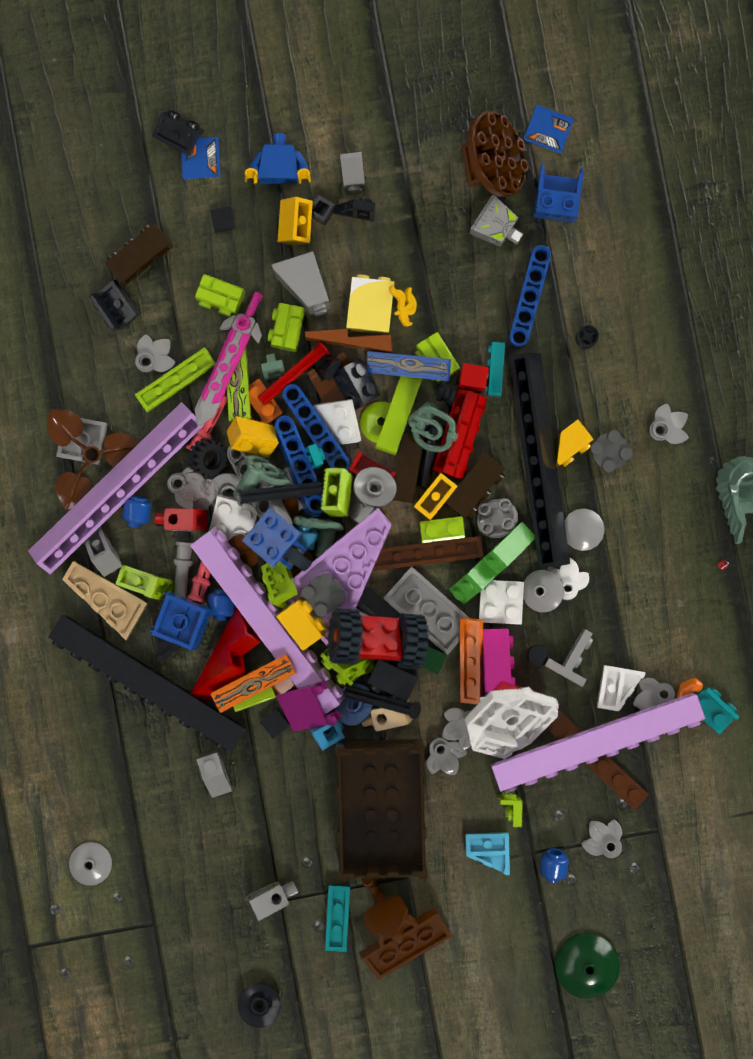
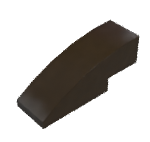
[393,433,424,503]

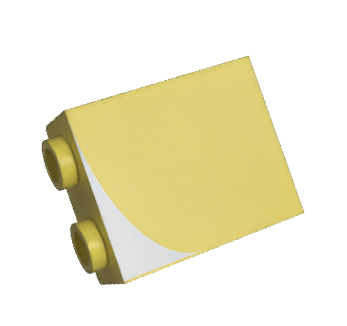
[346,274,394,335]

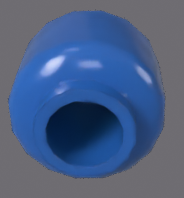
[122,496,152,528]
[207,589,235,621]
[540,848,569,883]

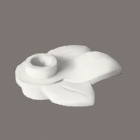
[547,558,589,600]

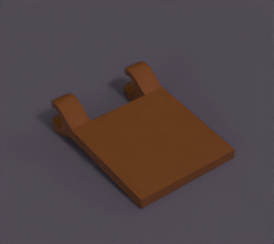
[307,352,372,411]

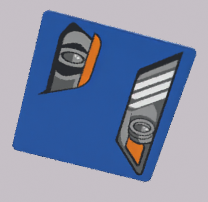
[524,105,574,153]
[181,137,220,179]

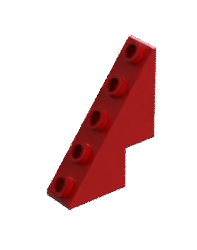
[191,607,261,702]

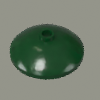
[555,933,620,999]

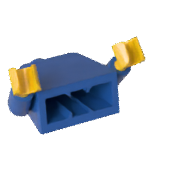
[245,133,311,184]

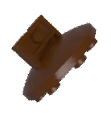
[462,111,529,197]

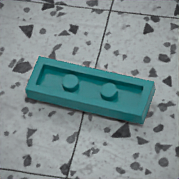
[325,884,350,952]

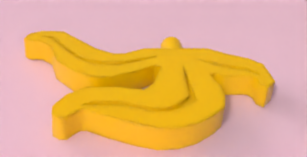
[389,285,417,327]

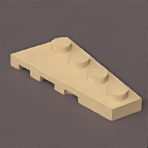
[62,561,148,640]

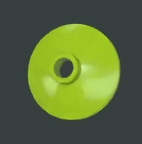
[360,401,391,443]

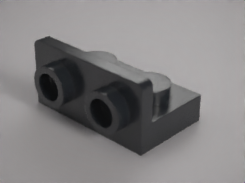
[152,110,204,156]

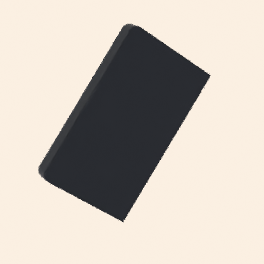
[357,587,400,618]

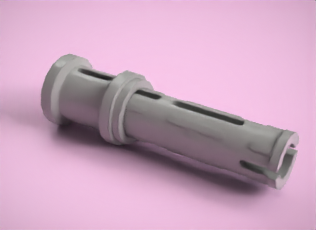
[174,541,193,598]

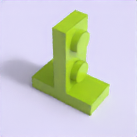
[115,565,175,601]

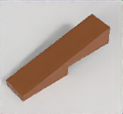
[305,329,392,353]

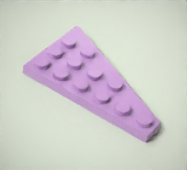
[288,508,392,646]

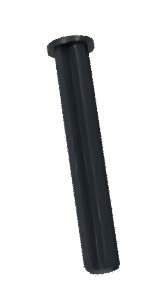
[236,482,323,506]
[343,685,421,719]

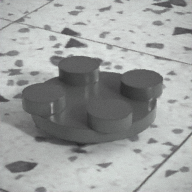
[590,430,633,473]
[302,573,346,617]

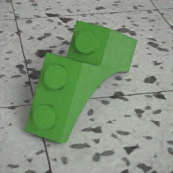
[449,522,535,605]

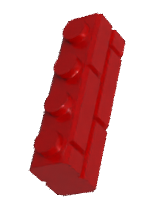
[432,389,487,480]

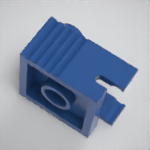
[533,163,584,223]
[149,591,212,651]

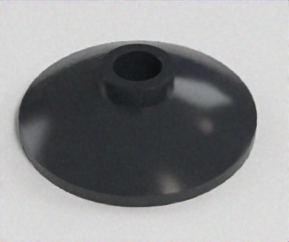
[238,984,281,1028]

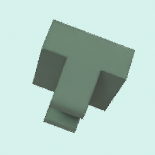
[261,353,285,381]

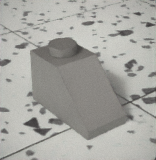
[340,152,365,193]
[84,526,122,577]
[196,750,233,798]

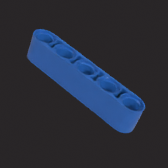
[508,245,551,349]
[283,384,350,472]
[274,416,323,518]

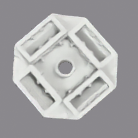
[464,681,559,759]

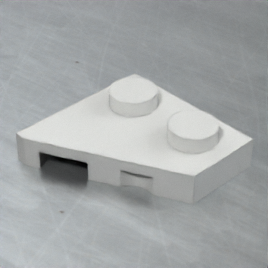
[313,399,361,445]
[597,665,645,711]

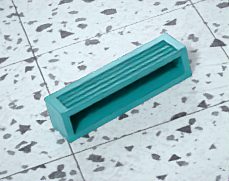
[485,342,505,397]

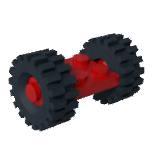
[327,608,429,669]

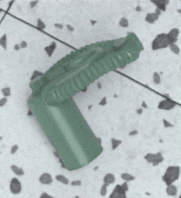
[408,402,458,452]
[233,455,291,498]
[293,515,344,557]

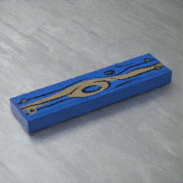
[366,351,451,381]

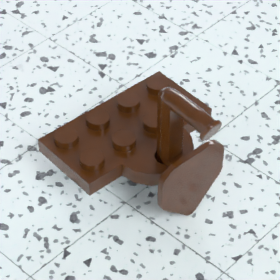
[359,878,452,980]

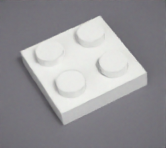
[209,494,257,541]
[479,580,524,625]

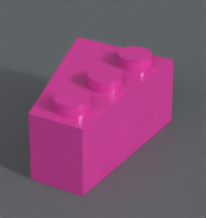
[483,629,515,697]

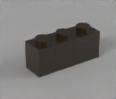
[105,223,173,287]
[444,453,505,519]

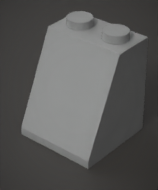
[272,251,330,316]

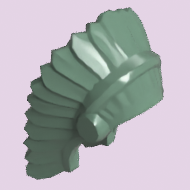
[715,456,753,544]

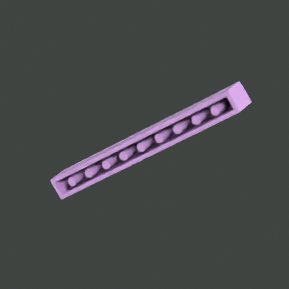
[28,402,204,574]
[190,527,345,714]
[490,693,705,793]

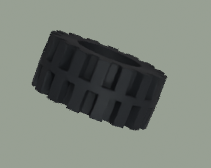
[187,438,229,479]

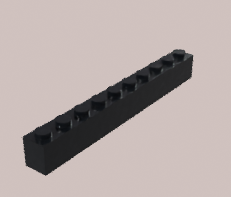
[510,352,570,569]
[48,615,246,751]

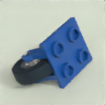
[242,507,312,572]

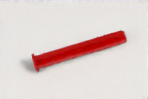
[258,341,330,405]

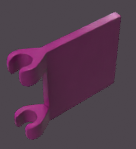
[276,680,342,732]

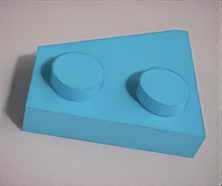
[465,832,510,875]

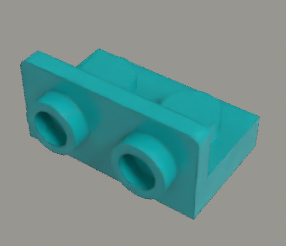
[697,686,739,735]

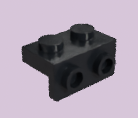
[89,280,140,331]
[333,358,381,410]

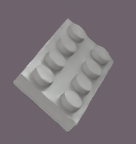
[383,566,469,655]

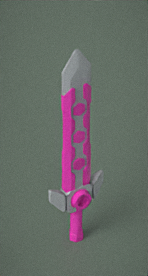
[194,292,263,426]

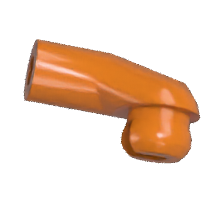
[675,678,703,699]

